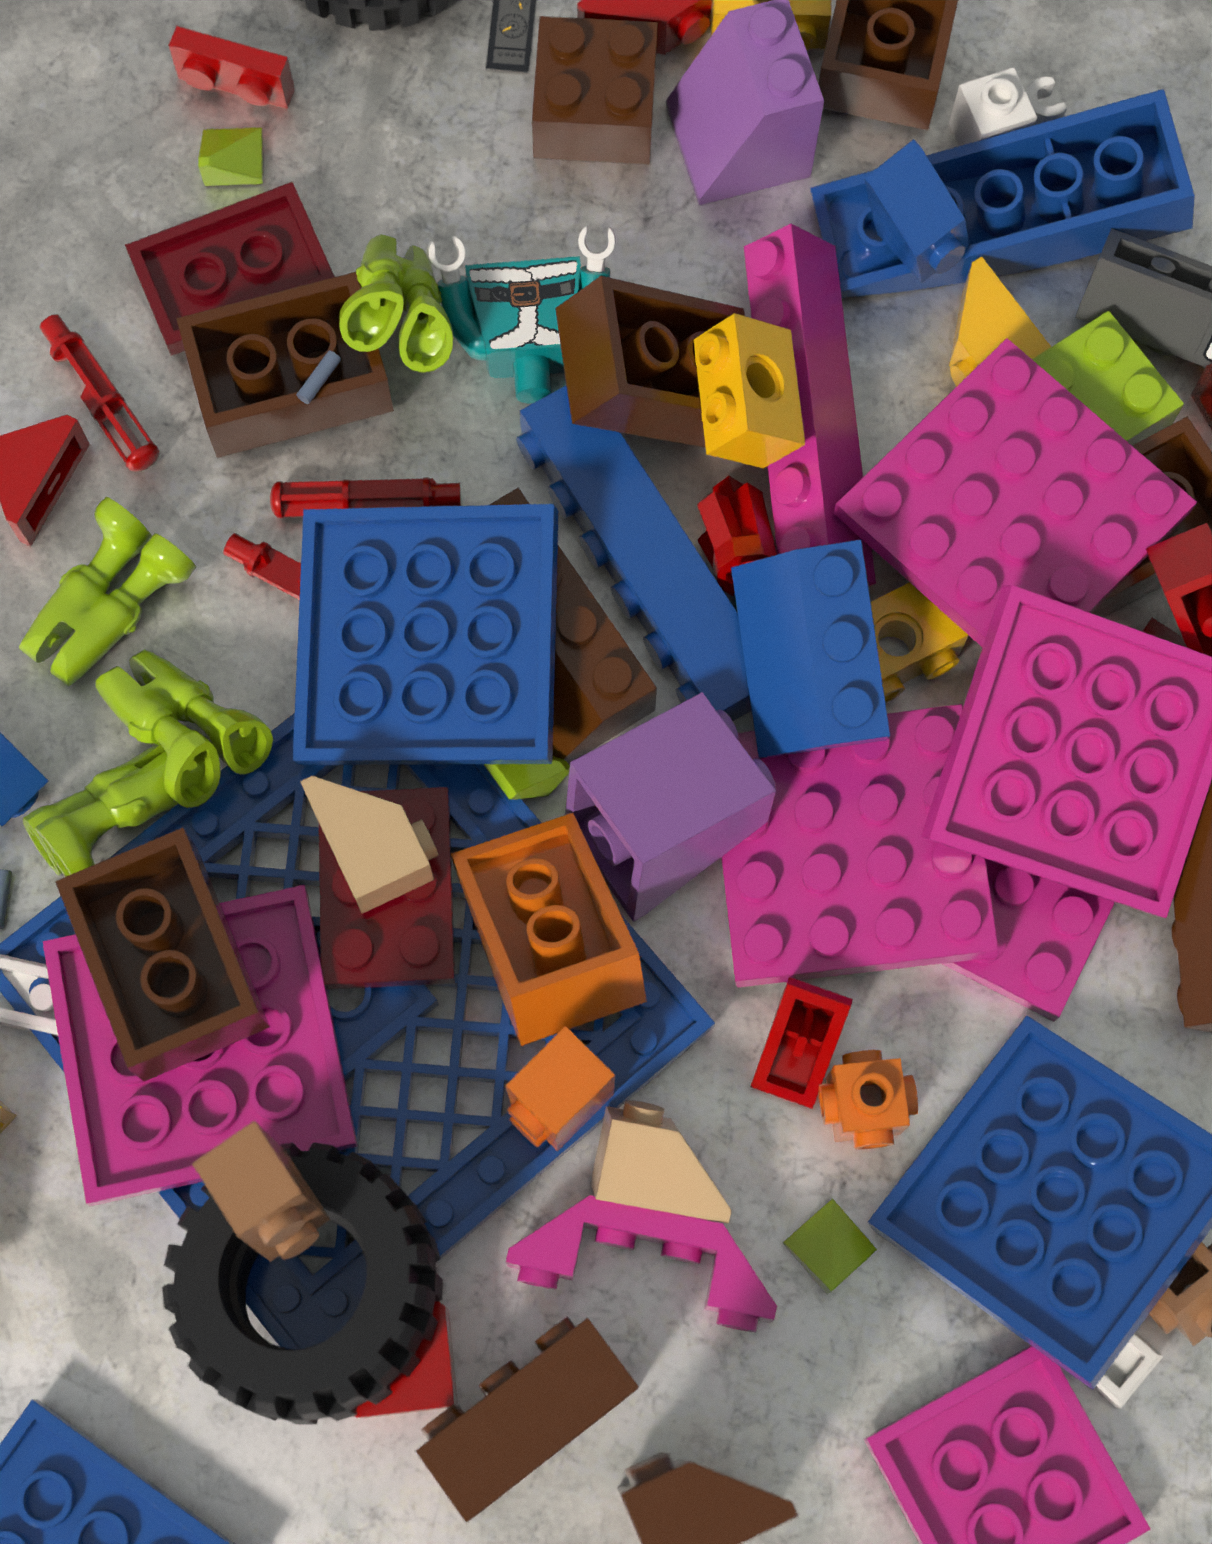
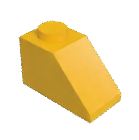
[949,256,1051,387]

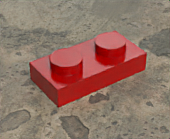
[168,26,295,109]

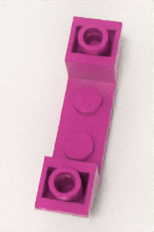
[506,1195,777,1333]

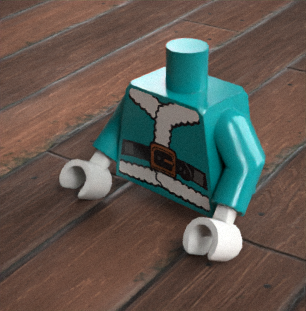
[427,225,616,404]

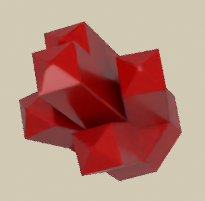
[697,475,777,596]

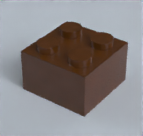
[818,0,958,130]
[532,16,658,165]

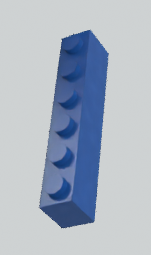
[516,385,752,721]

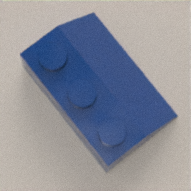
[731,540,890,759]

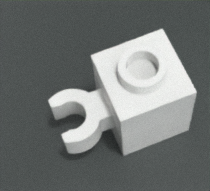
[949,67,1067,146]

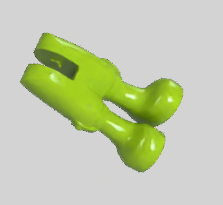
[339,234,453,373]
[19,497,197,687]
[95,649,273,808]
[23,744,178,877]

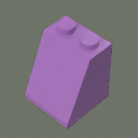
[666,0,824,206]
[565,693,776,922]

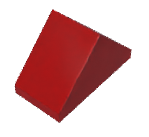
[0,414,90,547]
[750,977,853,1109]
[355,1301,458,1418]

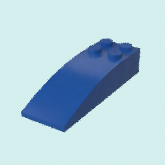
[810,89,1195,298]

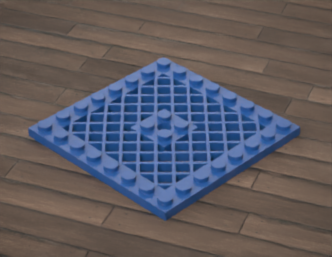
[0,713,715,1350]

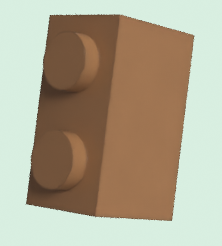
[192,1120,330,1261]

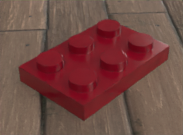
[125,182,335,356]
[319,787,455,989]

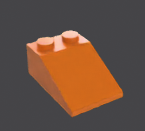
[451,813,647,1046]

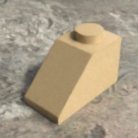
[300,776,438,914]
[590,1100,732,1224]

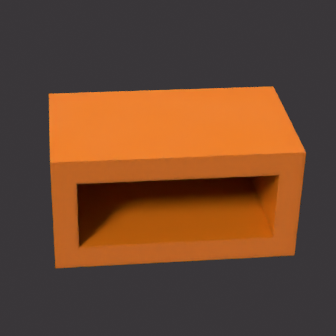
[506,1026,615,1152]

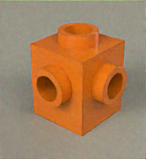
[819,1050,918,1150]

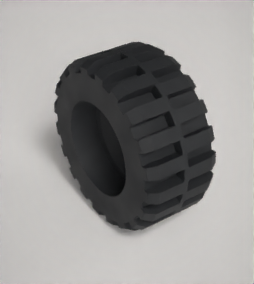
[162,1142,443,1425]

